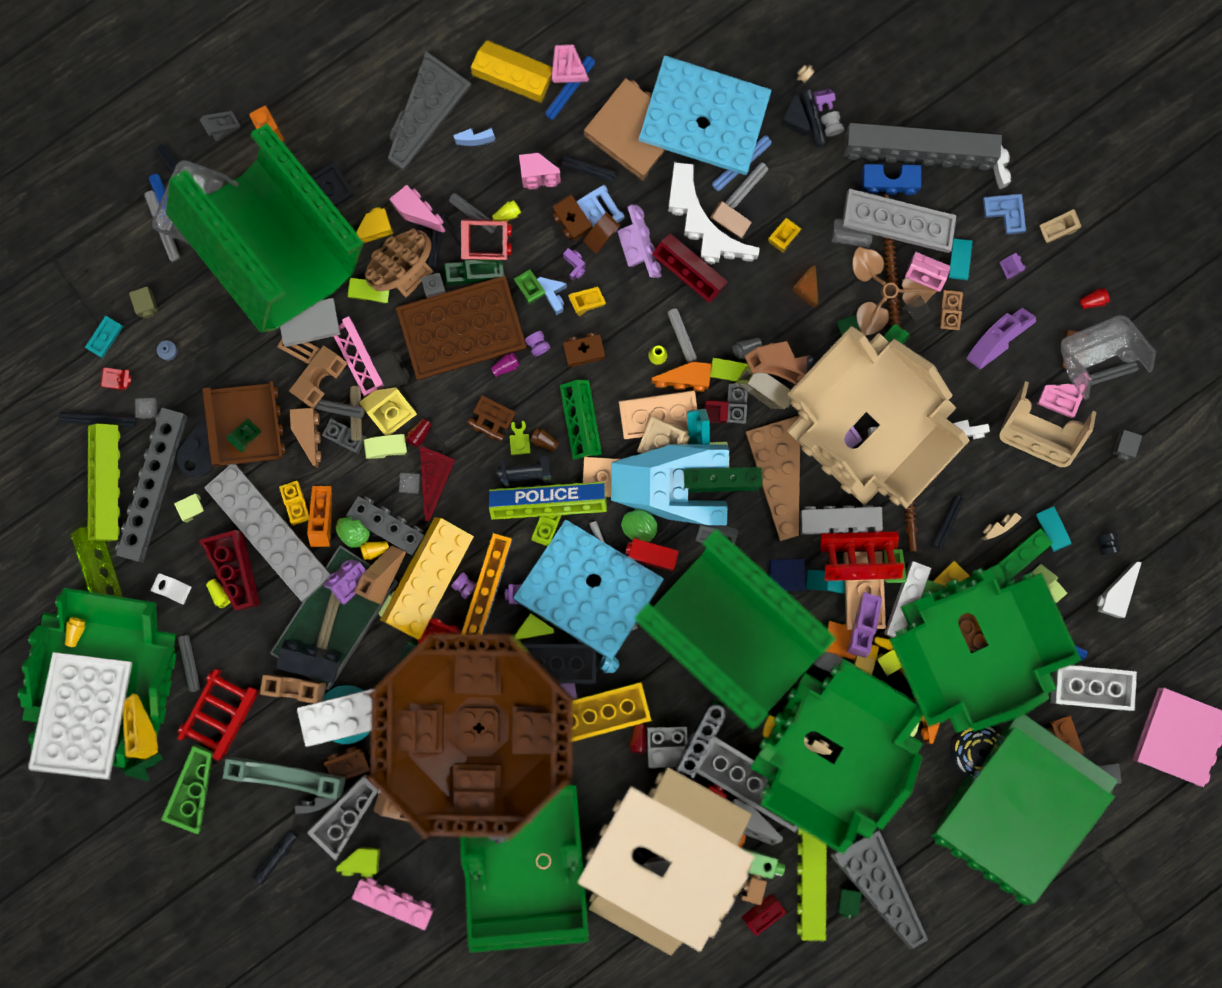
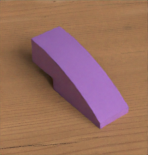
[847,592,882,658]

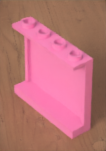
[1132,688,1222,787]

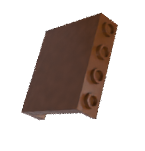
[202,381,285,467]

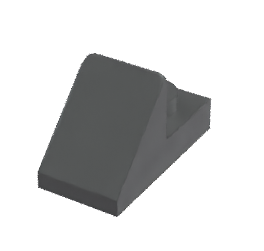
[200,111,241,141]

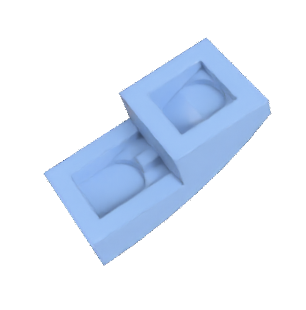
[454,129,495,146]

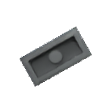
[695,524,738,545]

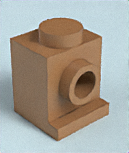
[740,874,767,905]

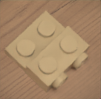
[637,416,690,454]

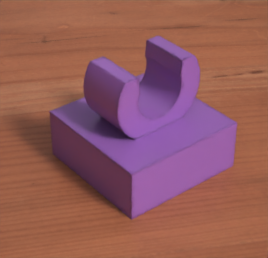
[812,89,835,111]
[999,253,1026,279]

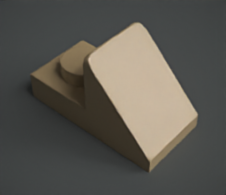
[1039,209,1082,243]

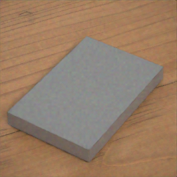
[280,298,341,347]

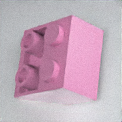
[519,153,561,189]

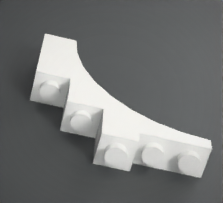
[668,162,759,264]

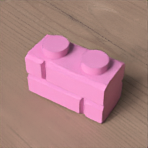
[905,252,951,292]

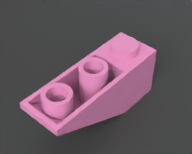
[390,185,445,232]

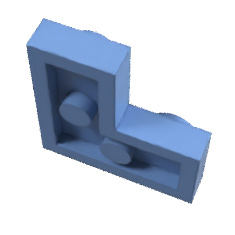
[983,194,1026,234]

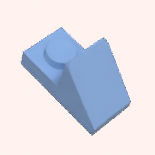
[537,277,567,315]

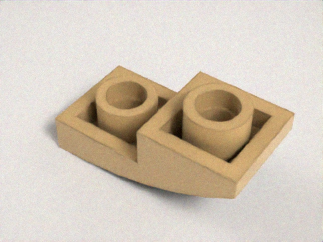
[982,513,1022,540]
[804,737,832,754]

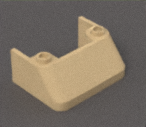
[1000,381,1096,467]

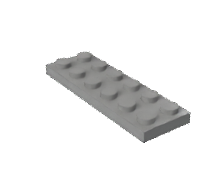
[842,189,956,253]

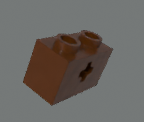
[552,195,592,242]
[563,333,605,368]

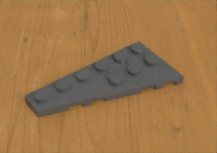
[388,52,471,171]
[830,831,928,949]

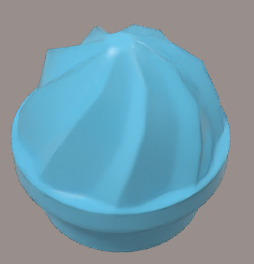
[599,655,619,673]

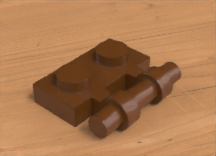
[467,395,516,442]

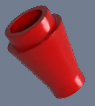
[1079,288,1110,309]

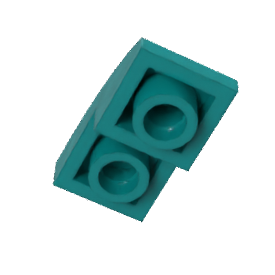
[949,239,972,280]
[1036,507,1071,552]

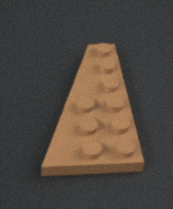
[745,415,800,541]

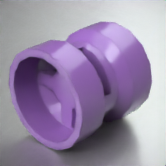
[525,331,551,357]
[451,572,477,599]

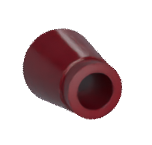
[405,419,432,448]
[629,724,648,753]

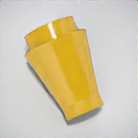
[360,541,389,561]
[65,617,86,647]

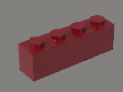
[652,234,728,303]

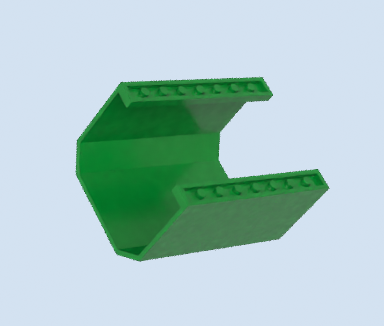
[166,123,364,333]
[634,529,837,730]

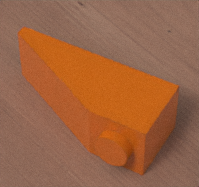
[307,486,332,547]

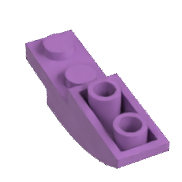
[967,308,1036,369]

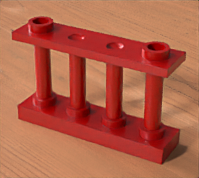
[820,531,904,581]
[178,669,260,761]

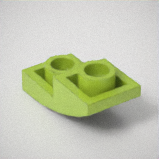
[347,278,389,303]
[710,358,750,382]
[531,515,562,546]

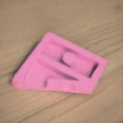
[552,45,589,83]
[1037,383,1088,419]

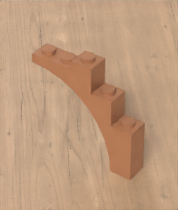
[745,341,810,385]

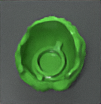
[621,509,657,542]
[336,516,370,548]

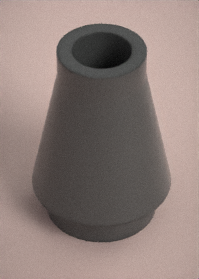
[732,337,762,359]

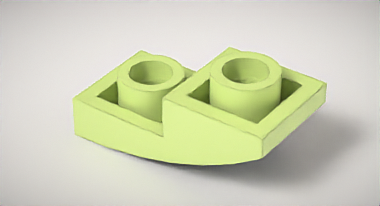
[364,434,407,459]

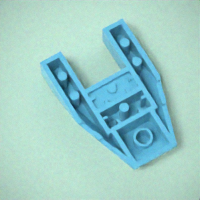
[611,444,729,525]

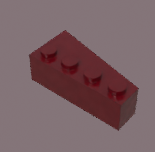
[199,530,261,611]

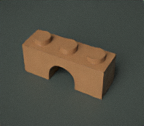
[289,345,348,409]
[260,674,326,703]

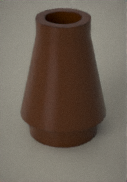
[529,428,559,452]

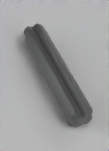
[449,193,498,233]
[1082,361,1138,387]
[314,399,365,418]
[178,635,201,692]

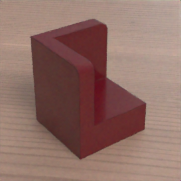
[704,401,729,424]

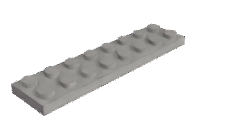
[204,465,331,602]

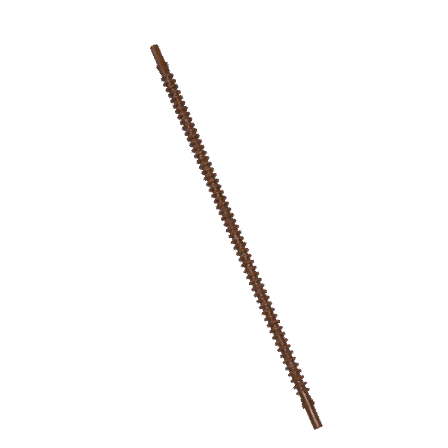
[882,195,918,552]

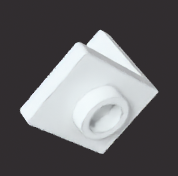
[151,573,191,604]

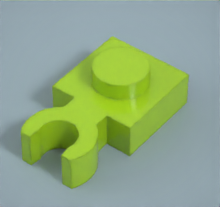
[510,421,531,455]

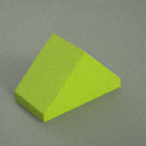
[515,613,554,640]

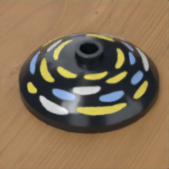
[950,726,1001,778]

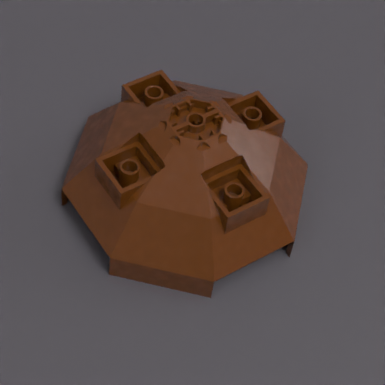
[367,634,573,842]

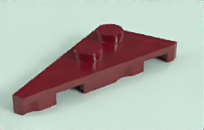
[420,446,456,522]

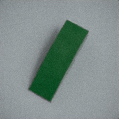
[441,259,504,286]

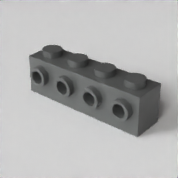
[346,496,424,556]

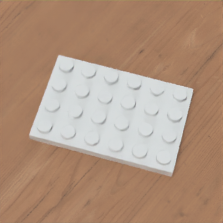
[28,653,132,780]

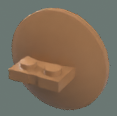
[365,229,433,297]

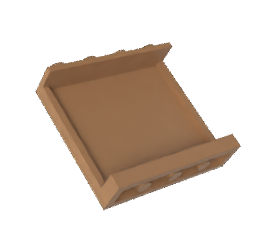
[584,79,665,180]

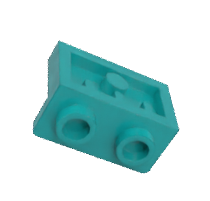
[687,409,710,444]

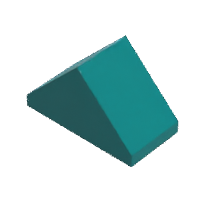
[806,570,845,594]

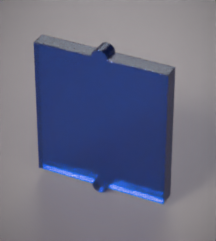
[769,559,807,591]

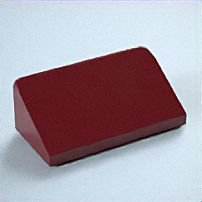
[742,894,786,937]

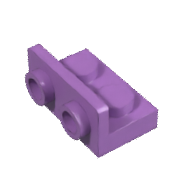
[323,559,366,605]

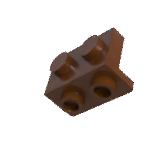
[324,746,370,779]

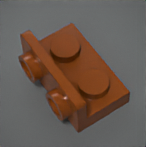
[1046,716,1084,754]

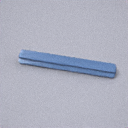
[712,136,771,191]

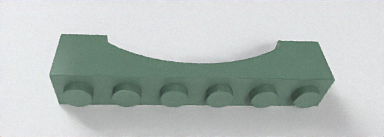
[223,757,346,799]

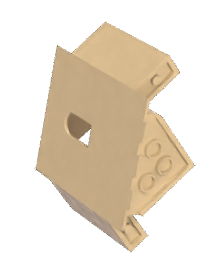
[787,326,970,508]
[578,768,755,955]

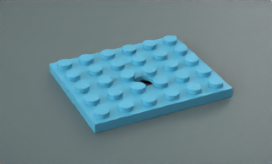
[638,55,771,175]
[513,520,664,660]

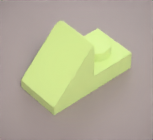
[1032,564,1067,603]

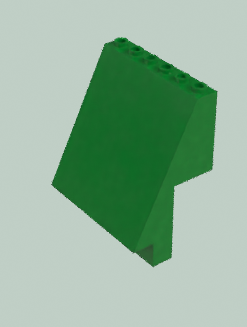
[930,715,1118,905]
[460,784,589,953]

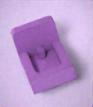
[563,248,586,280]

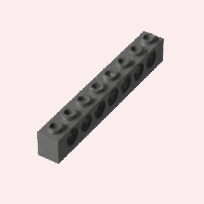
[116,408,188,563]

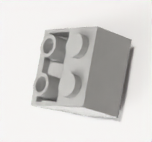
[648,727,688,768]

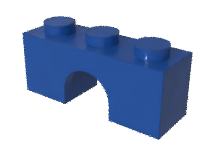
[862,164,921,195]

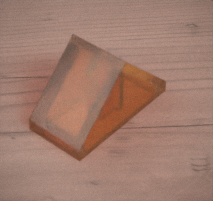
[793,266,818,307]

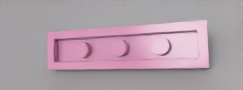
[334,317,385,397]

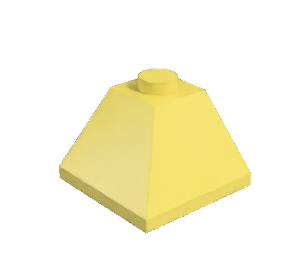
[359,387,416,436]

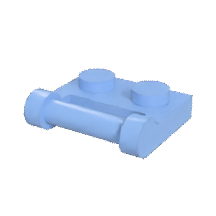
[576,185,625,228]

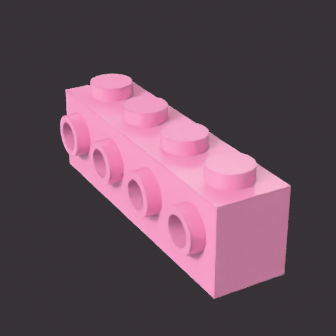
[352,877,435,930]

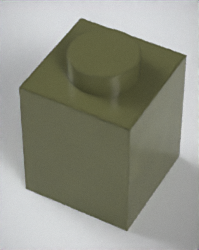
[129,287,159,318]

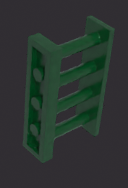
[684,467,763,493]

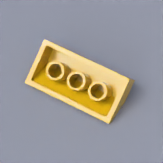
[471,41,553,103]

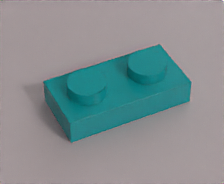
[85,316,123,358]

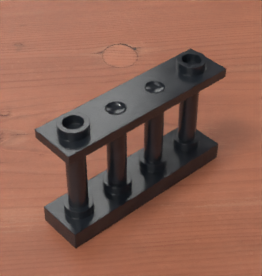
[497,456,552,489]

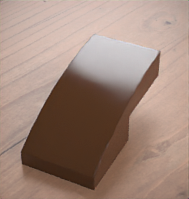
[583,212,620,254]

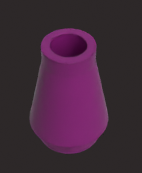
[491,352,520,377]

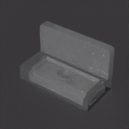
[832,219,873,248]

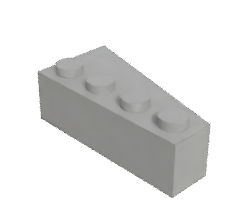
[800,505,883,535]
[308,773,378,860]

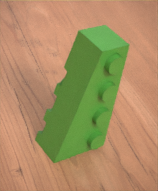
[162,744,213,835]

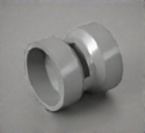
[821,111,844,137]

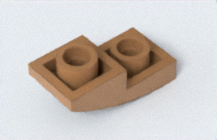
[940,290,963,330]

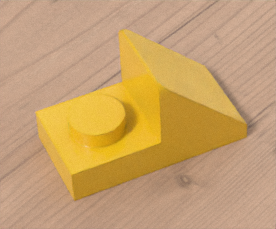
[768,218,801,253]
[568,287,606,316]

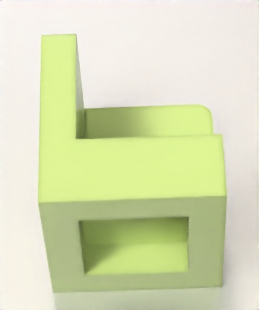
[175,494,204,523]

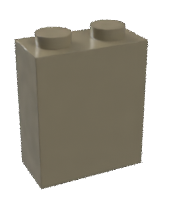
[735,367,792,409]

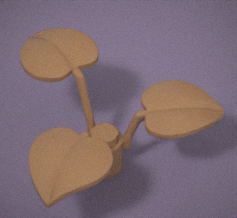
[852,247,937,335]

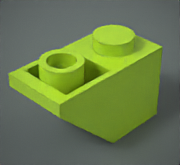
[337,847,380,877]

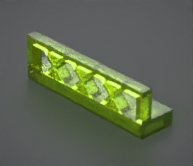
[71,527,123,597]

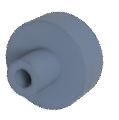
[157,341,178,361]

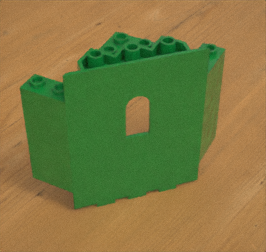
[889,564,1081,733]
[18,588,177,768]
[750,659,923,855]

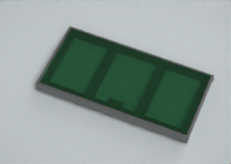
[270,545,399,690]

